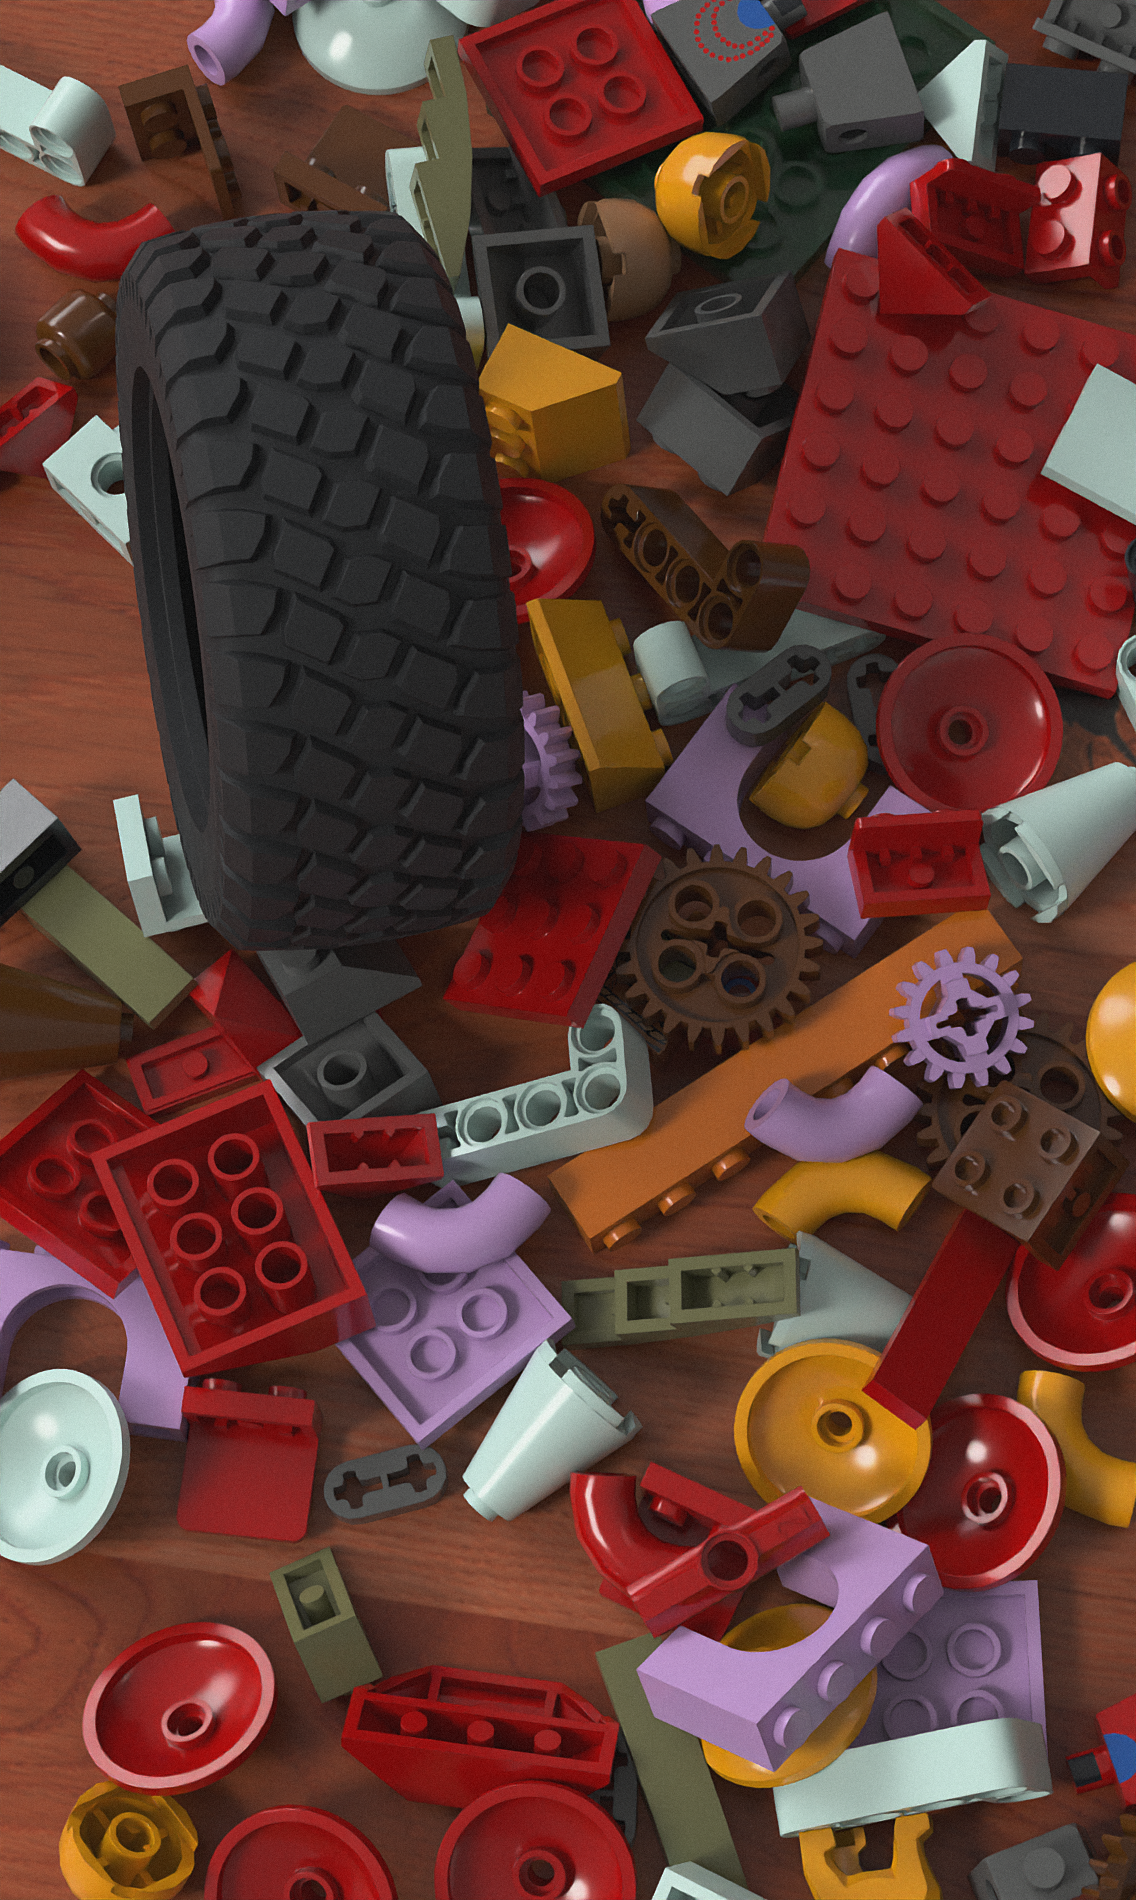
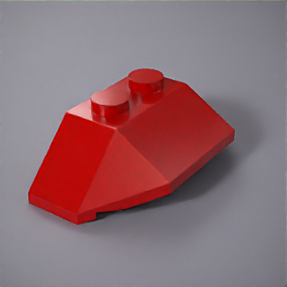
[341,1665,620,1809]

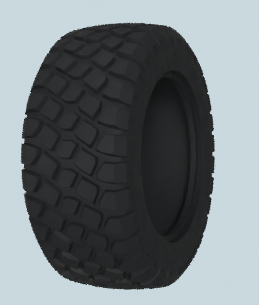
[115,210,525,951]

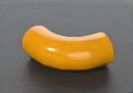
[752,1150,934,1245]
[1017,1370,1136,1528]

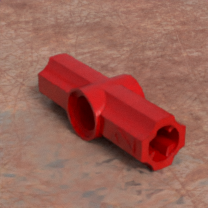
[625,1485,830,1640]

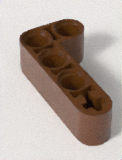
[600,484,810,653]

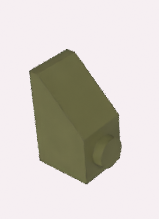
[269,1546,383,1704]

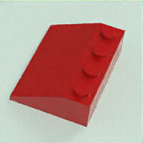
[89,1079,376,1378]

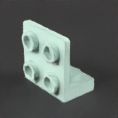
[113,794,208,938]

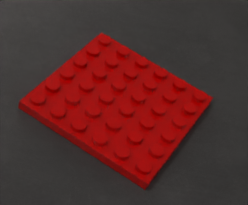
[762,248,1136,700]

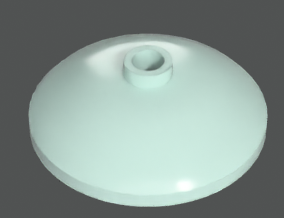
[292,0,470,95]
[0,1369,130,1565]

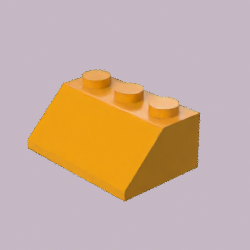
[479,323,631,483]
[526,598,674,813]

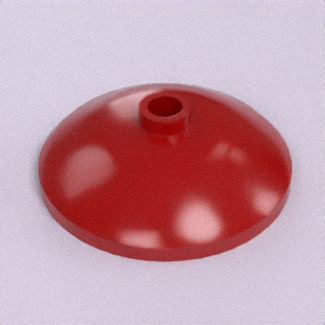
[499,477,597,625]
[876,633,1063,813]
[1005,1193,1136,1372]
[885,1393,1067,1592]
[82,1622,279,1796]
[434,1780,638,1900]
[204,1804,398,1900]

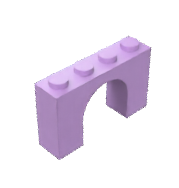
[645,683,932,959]
[0,1240,200,1442]
[636,1496,944,1772]

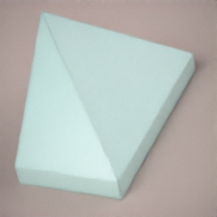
[918,40,1009,172]

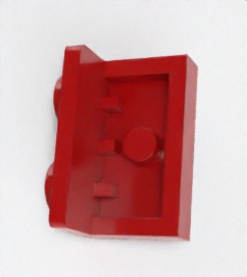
[1024,153,1132,289]
[909,158,1041,279]
[847,809,991,919]

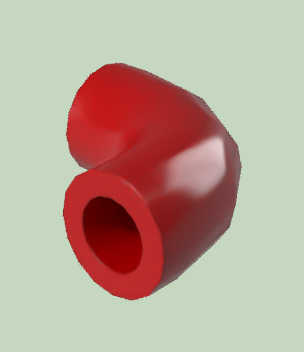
[15,195,175,283]
[569,1471,695,1598]

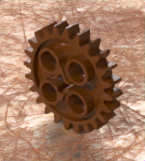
[615,844,823,1054]
[913,1009,1125,1171]

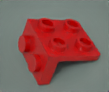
[176,1379,324,1544]

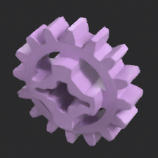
[520,691,582,831]
[889,947,1034,1089]

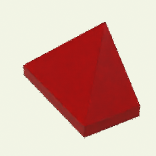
[877,207,992,315]
[0,377,78,479]
[188,949,303,1082]
[306,1113,444,1201]

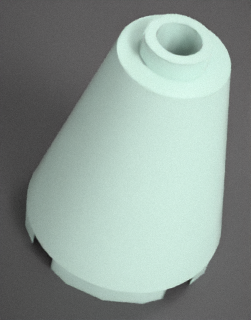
[980,762,1136,923]
[756,1230,913,1359]
[463,1338,643,1522]

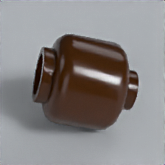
[35,289,117,380]

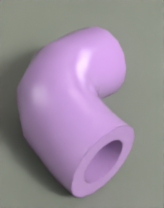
[187,0,275,86]
[824,145,953,268]
[744,1066,923,1163]
[369,1173,551,1274]

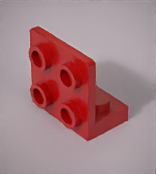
[599,1462,757,1642]

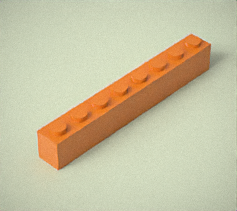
[547,909,1023,1255]

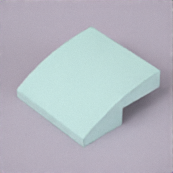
[1040,363,1136,525]

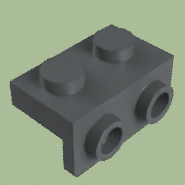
[1032,0,1136,85]
[468,146,568,237]

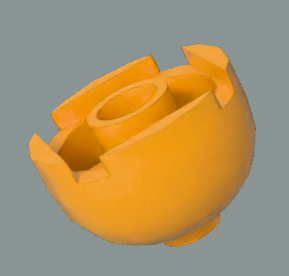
[654,132,770,259]
[749,701,869,829]
[59,1780,198,1900]

